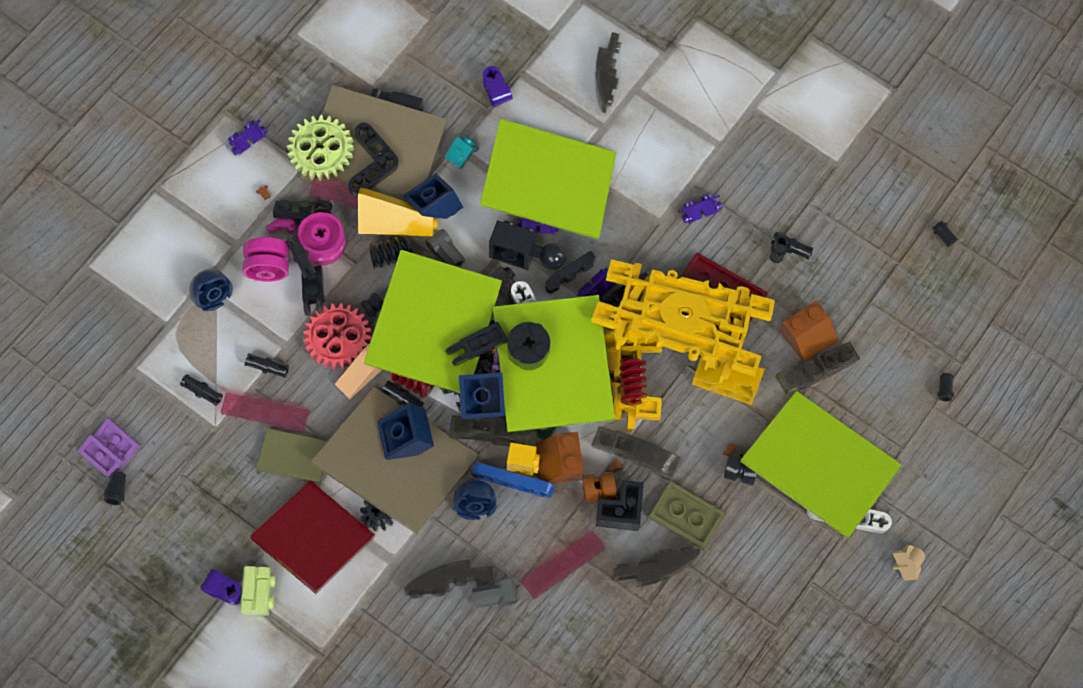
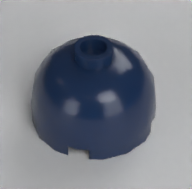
[189,269,233,312]
[453,479,497,520]

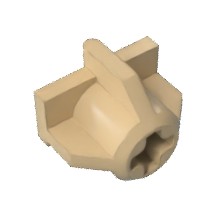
[893,545,925,581]

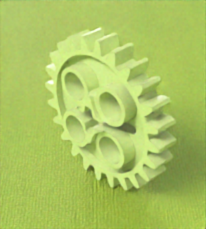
[287,115,354,181]

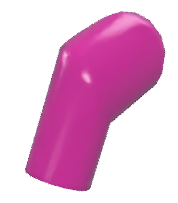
[265,219,297,235]

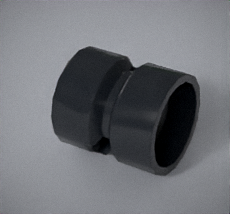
[724,451,757,486]

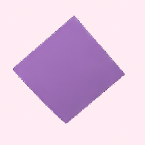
[78,418,141,478]

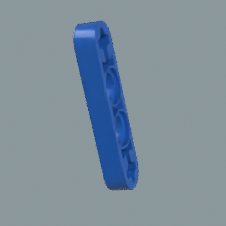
[471,463,555,498]

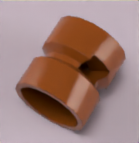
[582,472,617,504]

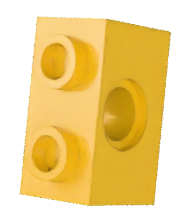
[507,443,540,478]

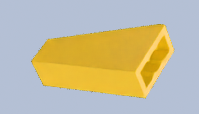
[358,188,438,236]

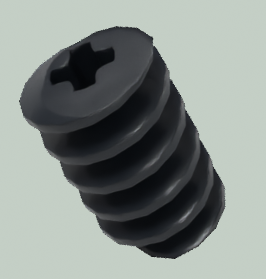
[369,235,413,270]

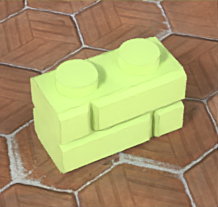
[240,566,276,616]

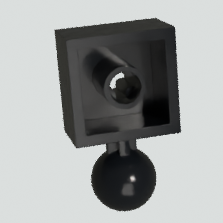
[489,220,566,271]

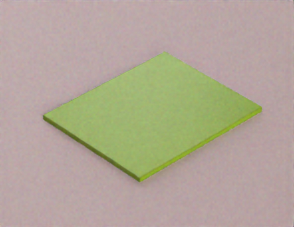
[479,118,616,239]
[364,250,502,393]
[493,295,615,432]
[740,391,902,538]

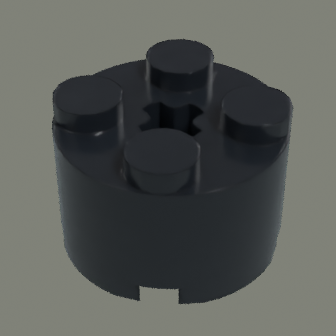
[507,322,551,370]

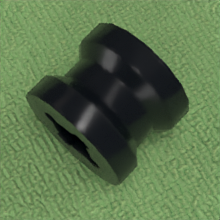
[360,292,384,319]

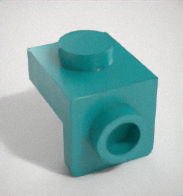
[444,136,479,168]

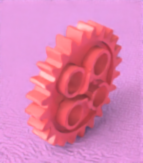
[303,303,372,370]

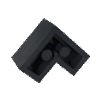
[595,480,644,531]

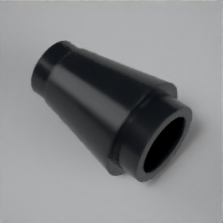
[103,471,126,505]

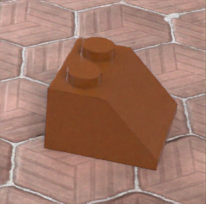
[780,300,838,363]
[535,431,584,484]

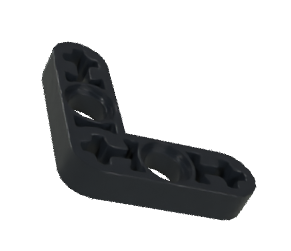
[348,123,399,197]

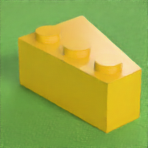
[692,358,765,405]

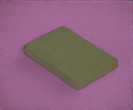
[256,429,328,484]
[648,481,726,551]

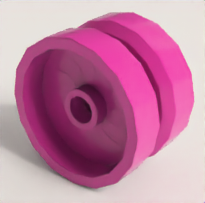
[298,212,346,265]
[242,237,289,282]

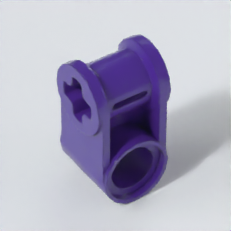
[483,66,513,107]
[200,569,242,605]

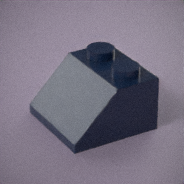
[403,173,464,219]
[459,372,505,419]
[377,403,434,460]

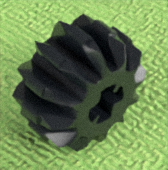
[360,500,393,532]

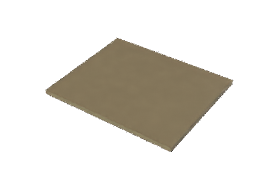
[300,85,447,202]
[311,387,479,534]

